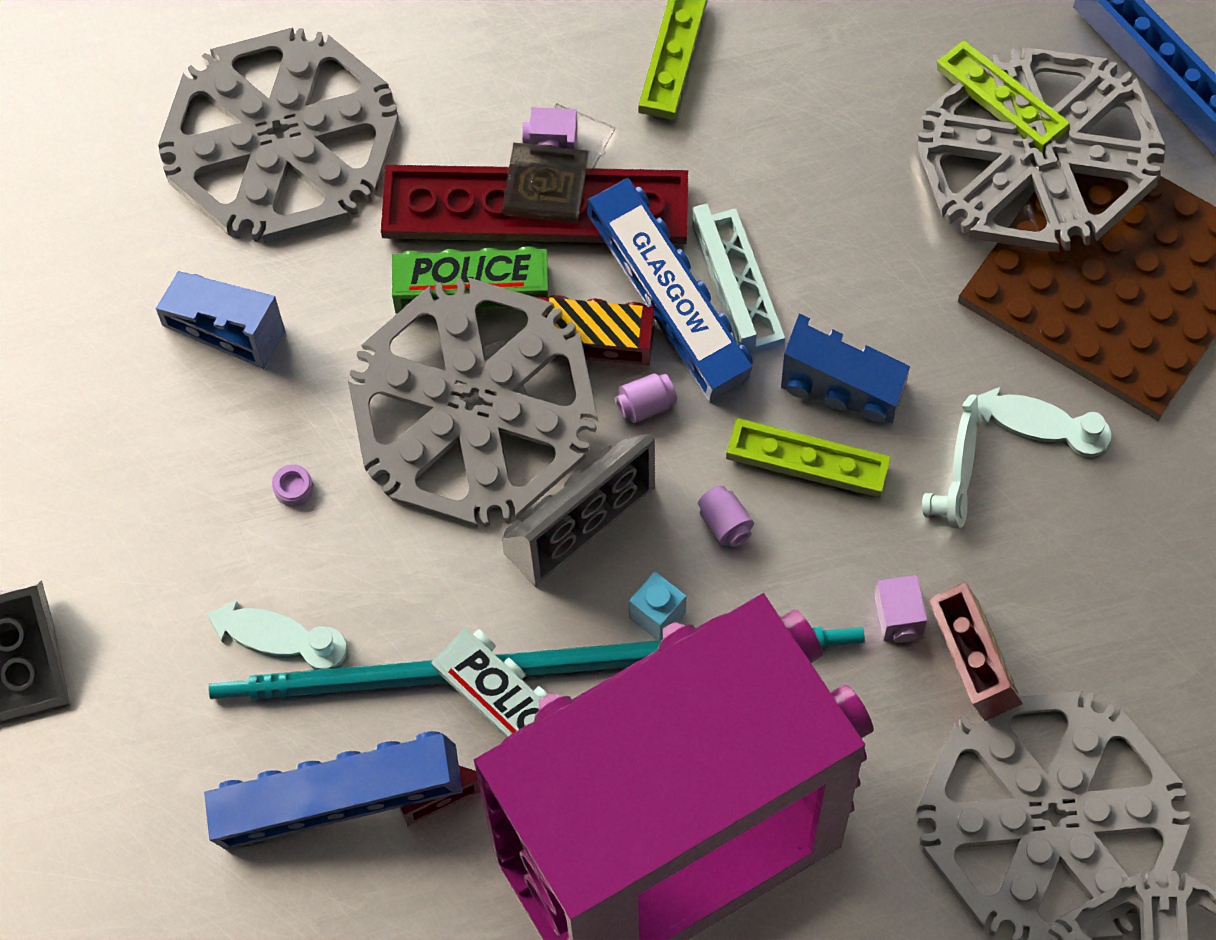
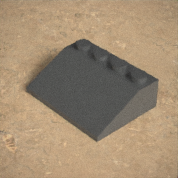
[502,434,655,587]
[0,580,69,721]

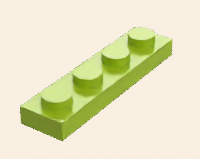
[638,0,708,120]
[936,40,1070,154]
[726,418,891,498]

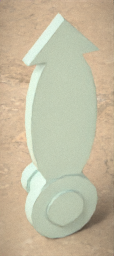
[978,387,1112,458]
[922,395,979,528]
[207,600,347,670]

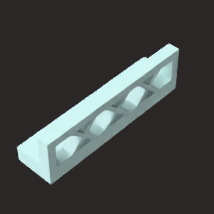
[692,203,785,353]

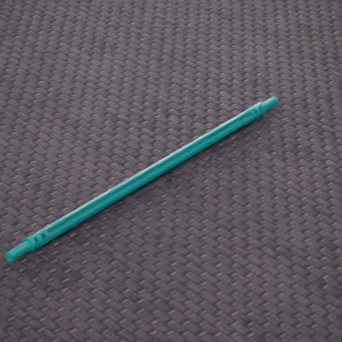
[209,626,865,700]

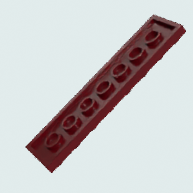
[381,165,688,244]

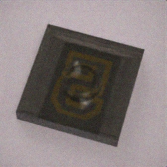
[502,142,589,223]

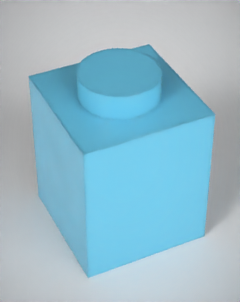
[629,571,687,640]

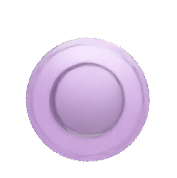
[272,465,313,506]

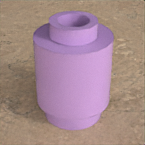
[615,373,677,423]
[698,486,754,547]

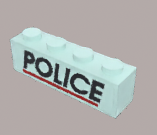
[431,627,548,738]

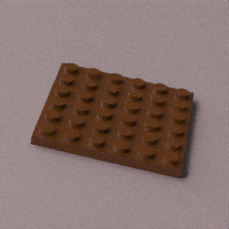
[958,133,1216,422]

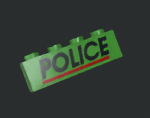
[392,246,549,313]

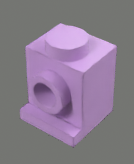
[522,107,578,161]

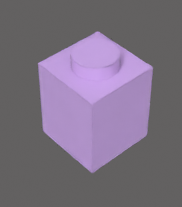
[874,575,927,643]

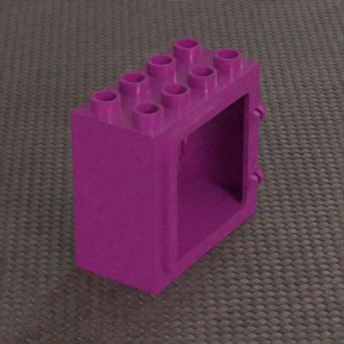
[473,593,874,940]

